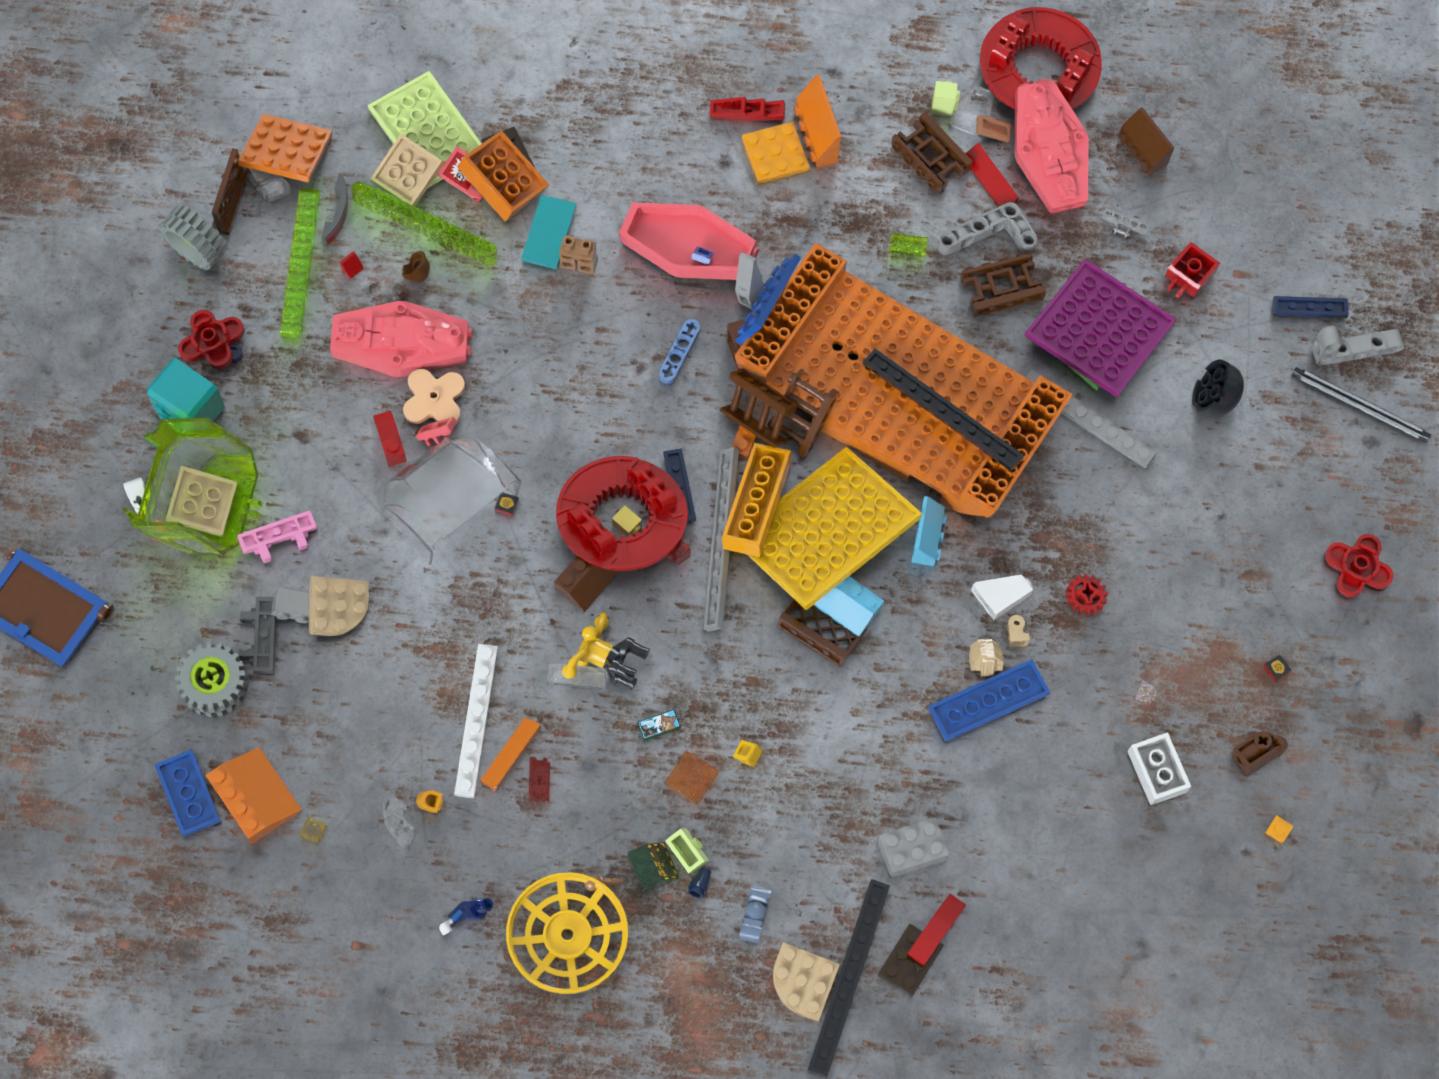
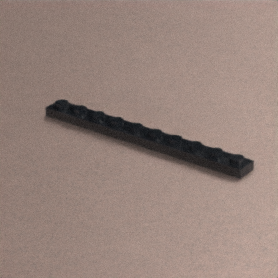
[863,348,1024,472]
[807,879,890,1078]

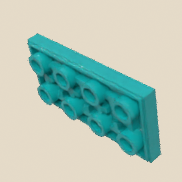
[521,195,577,269]

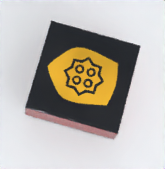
[494,492,519,516]
[1263,655,1291,682]

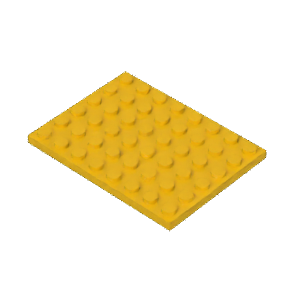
[748,447,922,610]

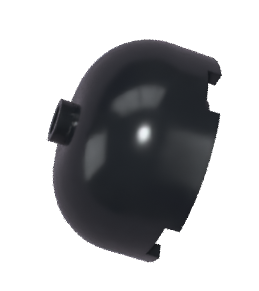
[1192,359,1244,417]

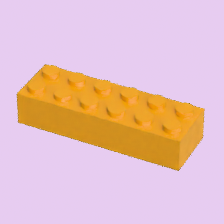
[722,443,791,557]

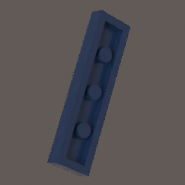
[1273,296,1349,318]
[663,448,696,522]

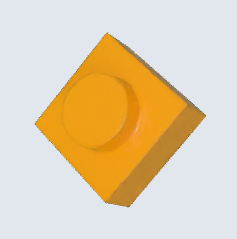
[1265,815,1293,844]

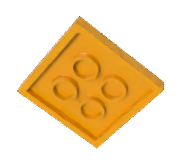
[741,122,810,184]

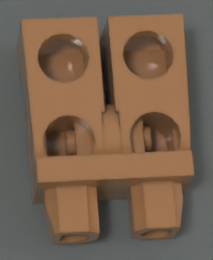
[559,235,598,275]

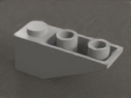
[735,252,765,308]

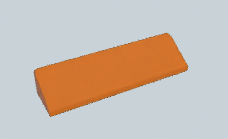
[480,717,541,791]

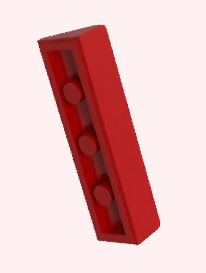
[965,143,1019,207]

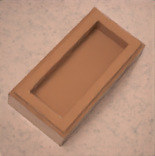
[976,115,1011,143]

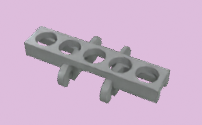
[1102,208,1150,238]

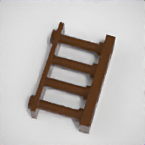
[720,368,798,448]
[767,368,840,458]

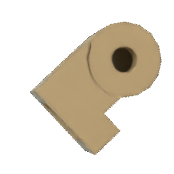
[1006,615,1030,647]

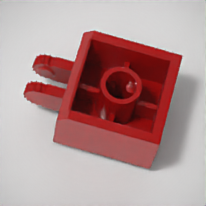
[1165,242,1220,298]

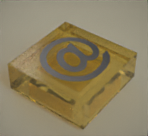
[299,817,327,844]

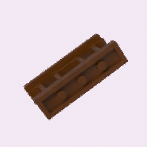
[891,111,973,194]
[960,253,1046,317]

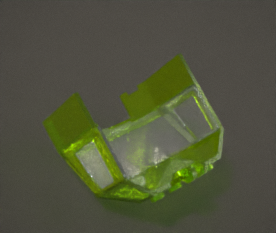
[122,418,263,555]

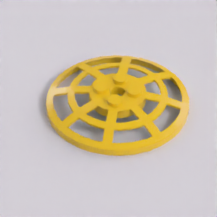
[506,872,628,994]

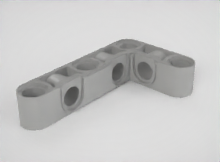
[938,202,1038,255]
[1312,326,1404,366]

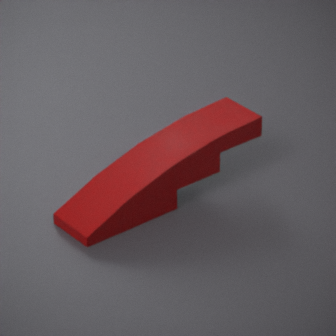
[710,97,785,121]

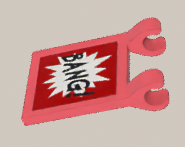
[437,146,483,203]

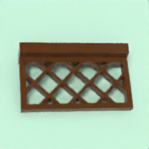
[212,148,250,235]
[776,599,867,667]

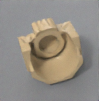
[969,639,1004,677]

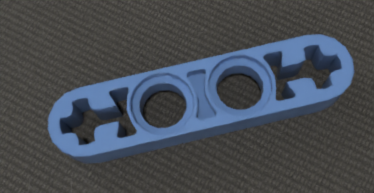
[659,319,700,384]

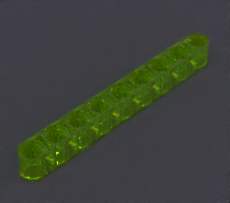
[351,181,498,265]
[280,188,320,339]

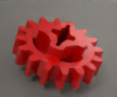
[1065,574,1108,616]

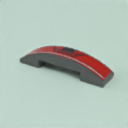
[321,173,348,247]

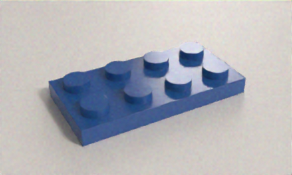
[154,749,221,838]

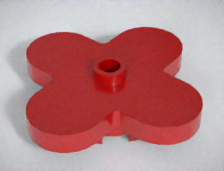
[178,310,245,369]
[1325,534,1394,598]

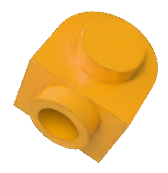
[416,790,443,813]

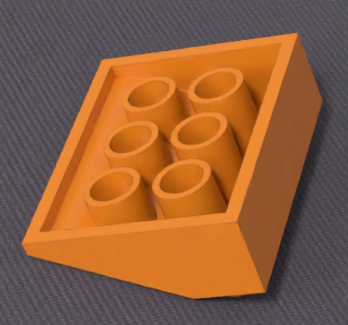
[794,74,841,168]
[457,130,549,222]
[206,747,302,844]

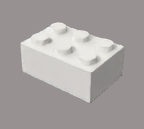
[1127,732,1191,805]

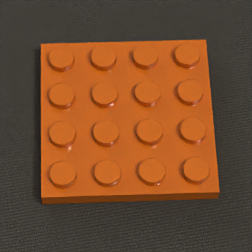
[238,114,332,183]

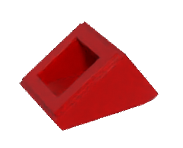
[340,251,364,279]

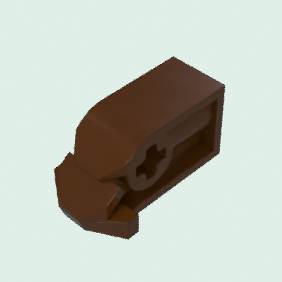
[1232,732,1288,776]

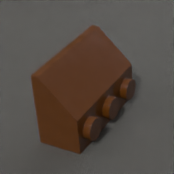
[1119,107,1174,175]
[554,556,620,613]

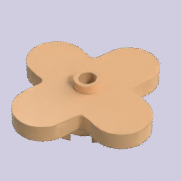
[403,369,465,424]

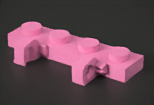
[237,510,317,563]

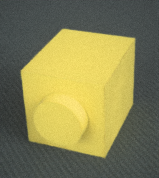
[612,505,642,538]

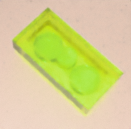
[889,233,928,257]

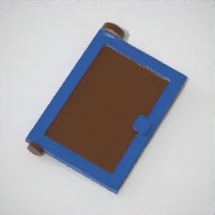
[0,548,114,668]

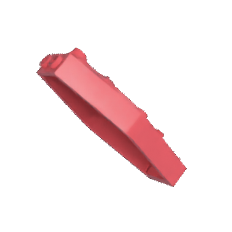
[1014,79,1089,214]
[619,202,759,280]
[330,301,472,377]

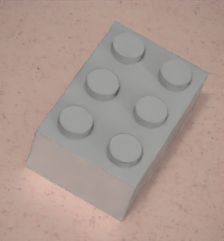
[877,817,949,878]

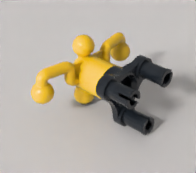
[562,612,650,690]

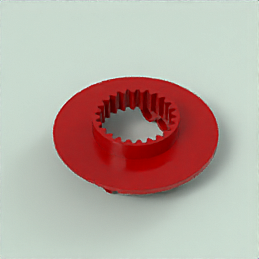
[980,7,1102,110]
[556,456,688,571]

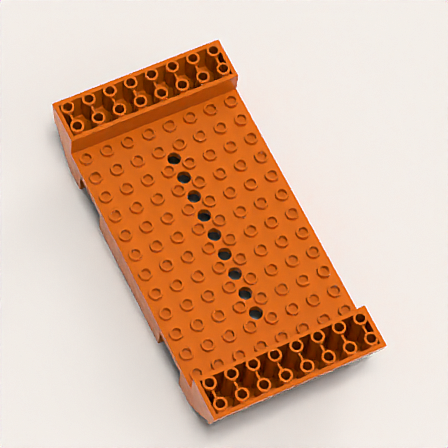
[735,242,1073,518]

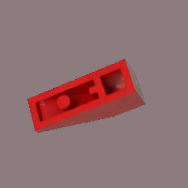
[373,411,407,467]

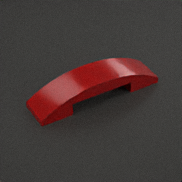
[907,894,966,966]

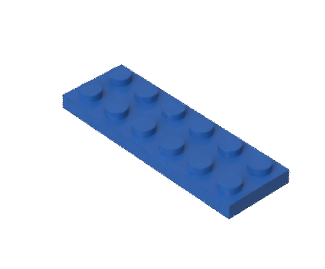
[735,253,801,346]
[928,659,1050,742]

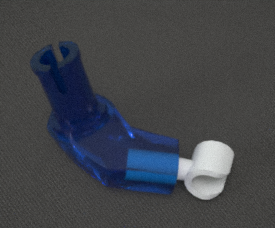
[439,898,493,935]

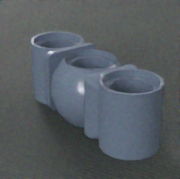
[739,885,771,943]

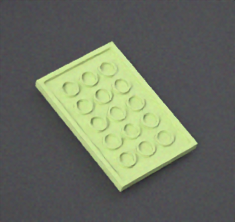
[367,71,482,188]

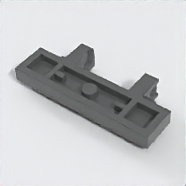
[239,597,276,674]

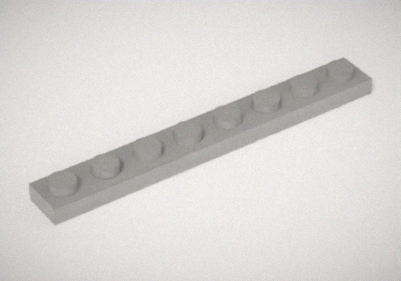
[1026,370,1156,468]

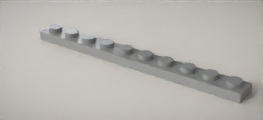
[703,447,739,632]

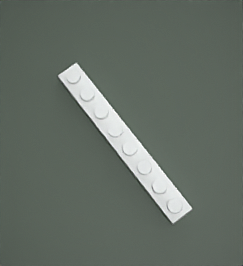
[454,644,498,798]

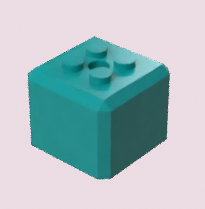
[147,358,225,439]

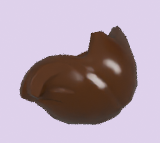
[402,251,430,282]

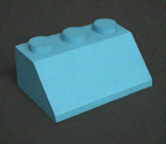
[911,496,947,566]
[814,576,884,637]

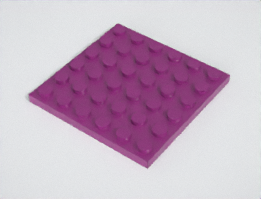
[1024,259,1177,398]

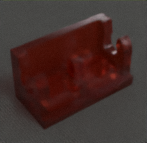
[529,757,550,801]

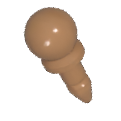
[584,875,623,891]

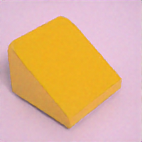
[733,740,762,767]

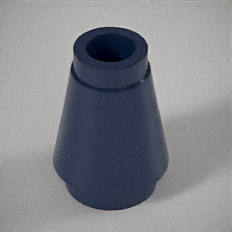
[688,867,711,898]

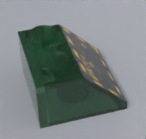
[627,842,680,894]

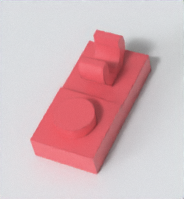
[416,417,457,446]

